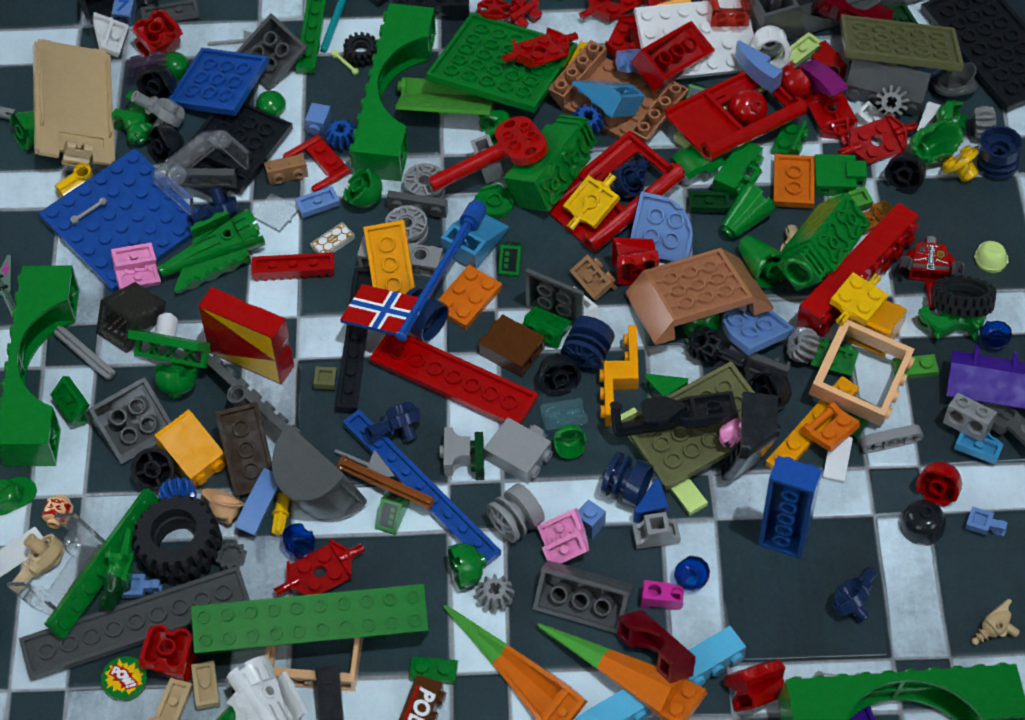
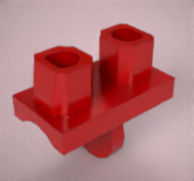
[507,0,543,28]

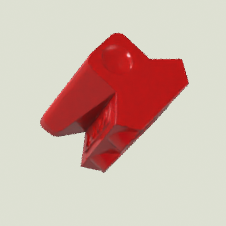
[131,10,183,65]
[611,238,659,286]
[139,624,197,682]
[725,659,786,712]

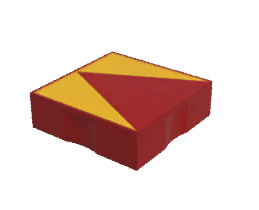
[198,287,294,385]

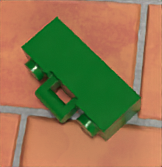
[712,142,764,200]

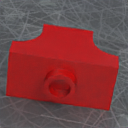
[811,40,847,79]

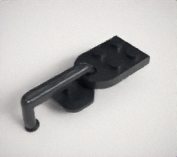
[610,391,739,437]

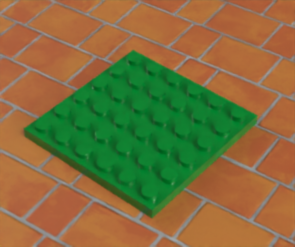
[426,12,577,113]

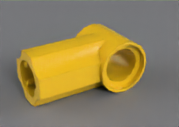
[54,163,94,197]

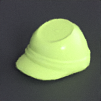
[974,241,1009,273]

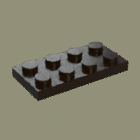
[215,402,272,497]

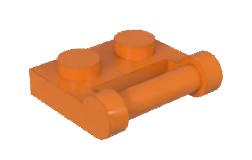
[801,402,860,452]

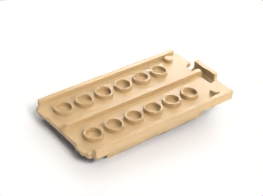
[33,39,115,166]

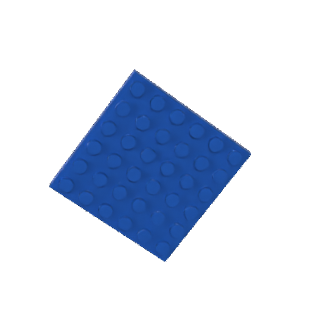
[39,148,198,293]

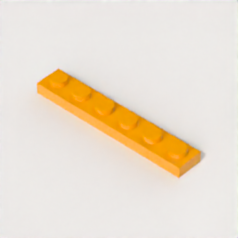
[765,376,860,469]

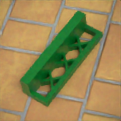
[127,330,210,368]

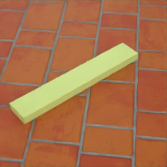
[621,408,708,516]

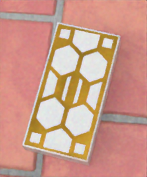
[310,222,355,253]

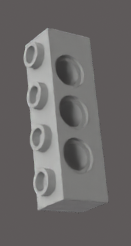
[357,236,443,279]

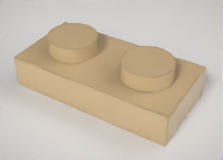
[191,660,220,710]
[154,678,193,720]

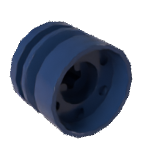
[976,126,1022,180]
[406,287,449,342]
[561,316,615,372]
[601,451,654,508]

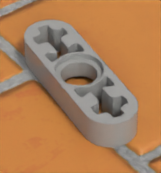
[860,424,924,453]

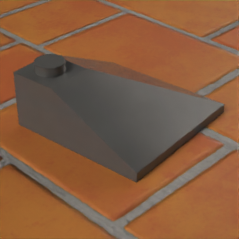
[236,13,308,91]
[525,268,584,327]
[86,377,171,465]

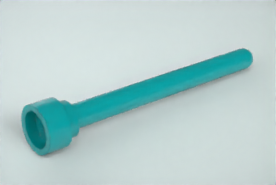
[320,0,346,52]

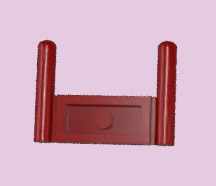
[283,134,351,192]

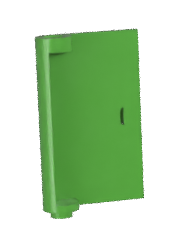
[396,77,495,115]

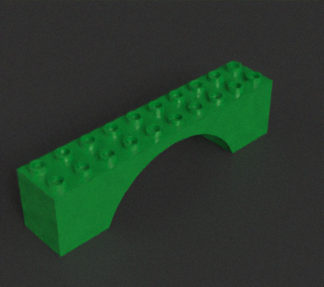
[349,3,436,182]
[0,265,80,467]
[191,584,429,655]
[777,662,1025,720]

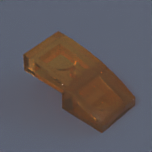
[863,200,894,235]

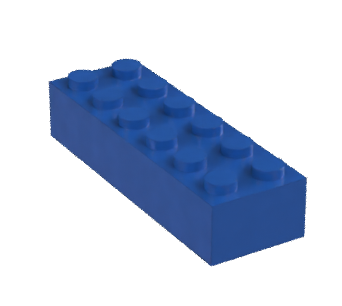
[758,455,822,559]

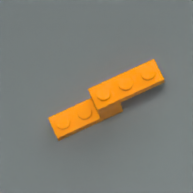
[600,325,639,426]

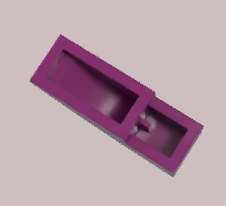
[797,59,848,96]

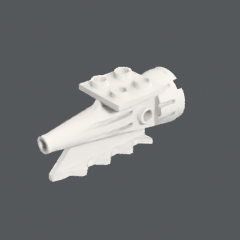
[226,655,307,720]

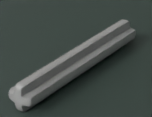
[54,326,116,380]

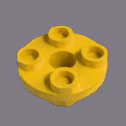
[941,145,979,182]

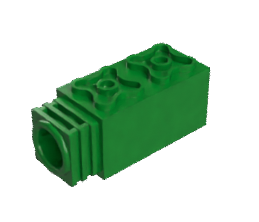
[503,114,597,212]
[777,192,871,291]

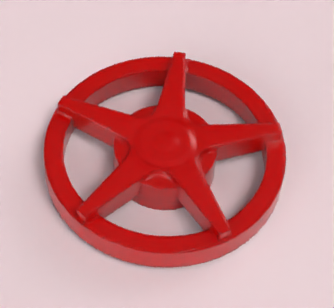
[477,0,512,20]

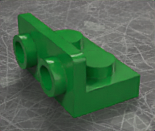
[771,120,810,155]
[523,306,572,349]
[810,339,859,377]
[50,376,90,425]

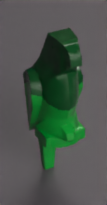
[98,528,134,611]

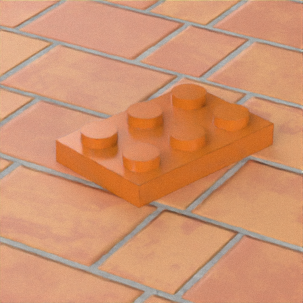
[773,154,815,208]
[438,265,503,330]

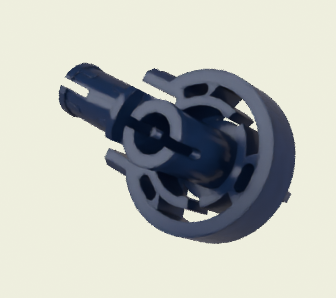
[613,156,651,199]
[187,186,239,227]
[365,401,422,442]
[831,567,878,622]

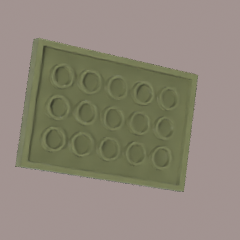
[839,14,964,72]
[621,361,755,490]

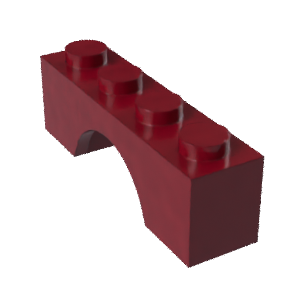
[813,0,894,22]
[617,610,696,683]

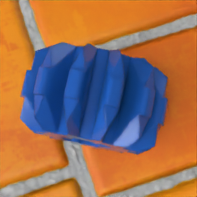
[572,104,605,135]
[325,118,356,151]
[158,477,197,501]

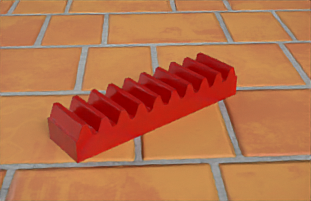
[252,252,335,282]

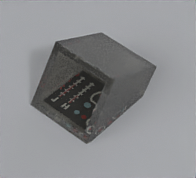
[96,282,166,353]

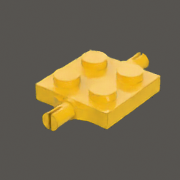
[563,173,620,231]
[829,272,889,326]

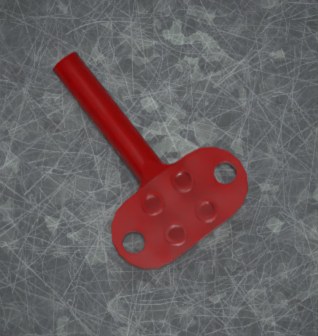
[428,116,549,192]

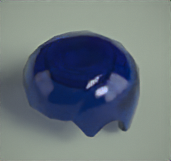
[979,320,1013,350]
[281,523,316,559]
[674,556,710,592]

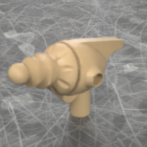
[971,599,1020,645]

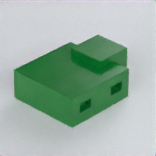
[814,154,867,196]

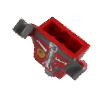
[899,236,965,282]

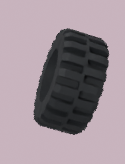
[132,495,223,584]

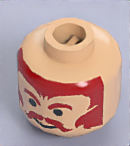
[42,495,74,529]

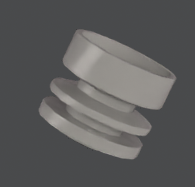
[486,483,545,543]

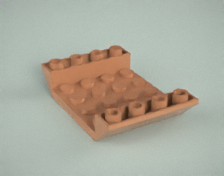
[549,40,689,143]
[625,248,773,345]

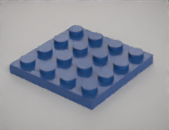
[168,48,269,116]

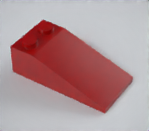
[631,21,715,92]

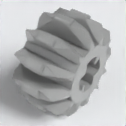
[875,85,910,117]
[973,106,997,139]
[786,327,820,363]
[476,573,514,614]

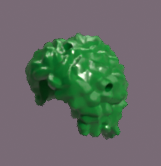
[909,119,964,165]

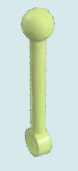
[331,50,359,75]

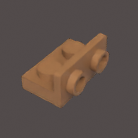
[264,154,308,185]
[570,254,618,301]

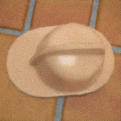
[201,488,245,525]

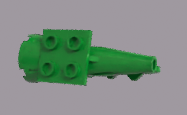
[157,208,265,294]

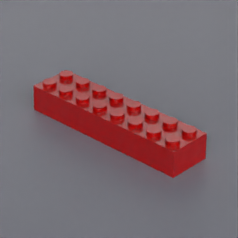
[796,203,919,338]

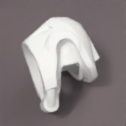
[750,25,791,69]

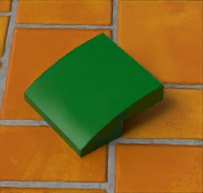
[671,146,726,180]

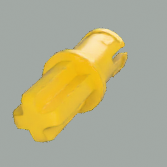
[271,492,290,536]

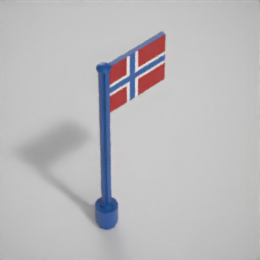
[340,200,487,341]

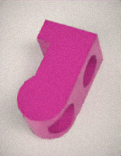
[640,580,684,610]

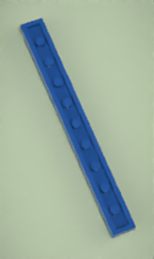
[343,409,501,568]

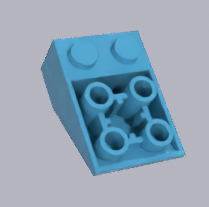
[572,79,645,118]
[441,215,510,269]

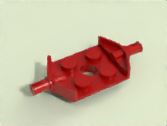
[579,0,643,22]
[605,14,641,66]
[502,27,578,68]
[805,91,858,147]
[837,113,918,165]
[273,539,365,597]

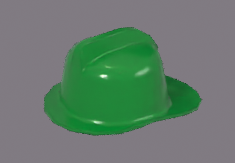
[0,477,37,515]

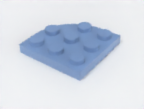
[630,191,693,262]
[722,307,795,356]

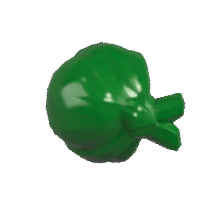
[936,100,967,129]

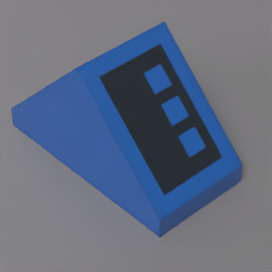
[633,478,668,524]

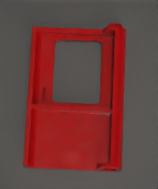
[665,71,808,161]
[548,131,685,253]

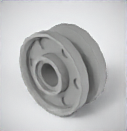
[403,163,446,199]
[385,205,429,245]

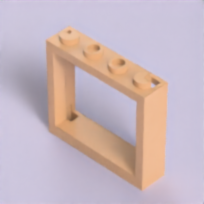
[808,320,915,426]
[265,638,363,692]

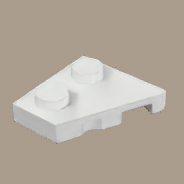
[92,12,129,58]

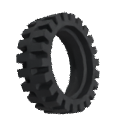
[932,275,997,318]

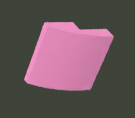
[111,243,161,292]
[537,508,589,564]

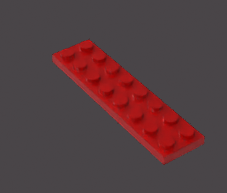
[370,334,539,425]

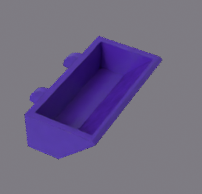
[946,345,1025,409]

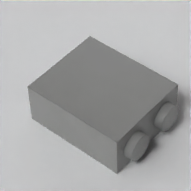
[484,418,553,484]

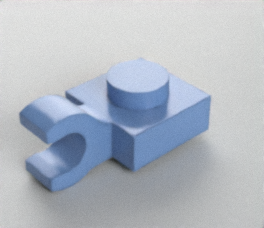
[965,506,1008,537]
[121,574,163,599]

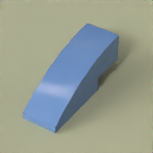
[735,40,783,93]
[234,468,279,537]

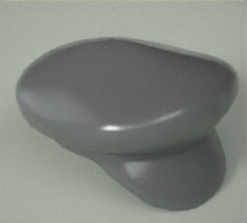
[932,62,978,97]

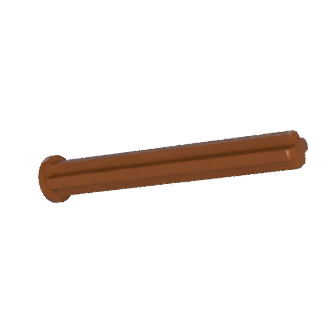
[336,455,434,509]

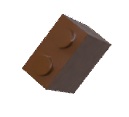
[478,314,545,378]

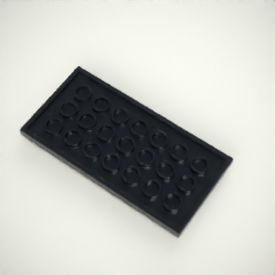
[921,0,1025,112]

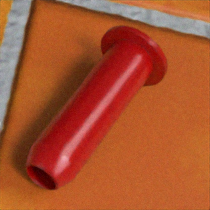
[924,281,936,310]

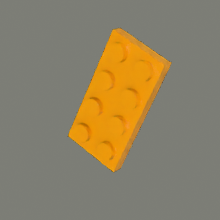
[363,220,416,294]

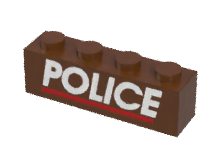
[399,675,446,720]

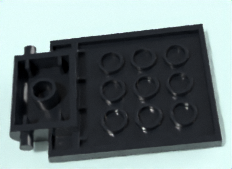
[170,103,293,198]

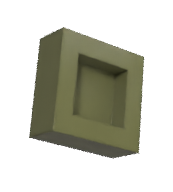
[313,366,337,390]

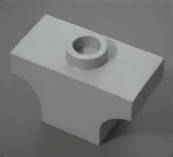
[440,427,471,476]
[632,512,681,549]

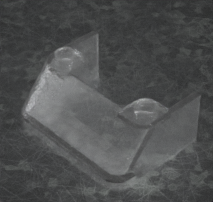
[153,130,249,215]
[7,513,105,616]

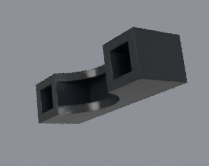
[393,0,470,21]

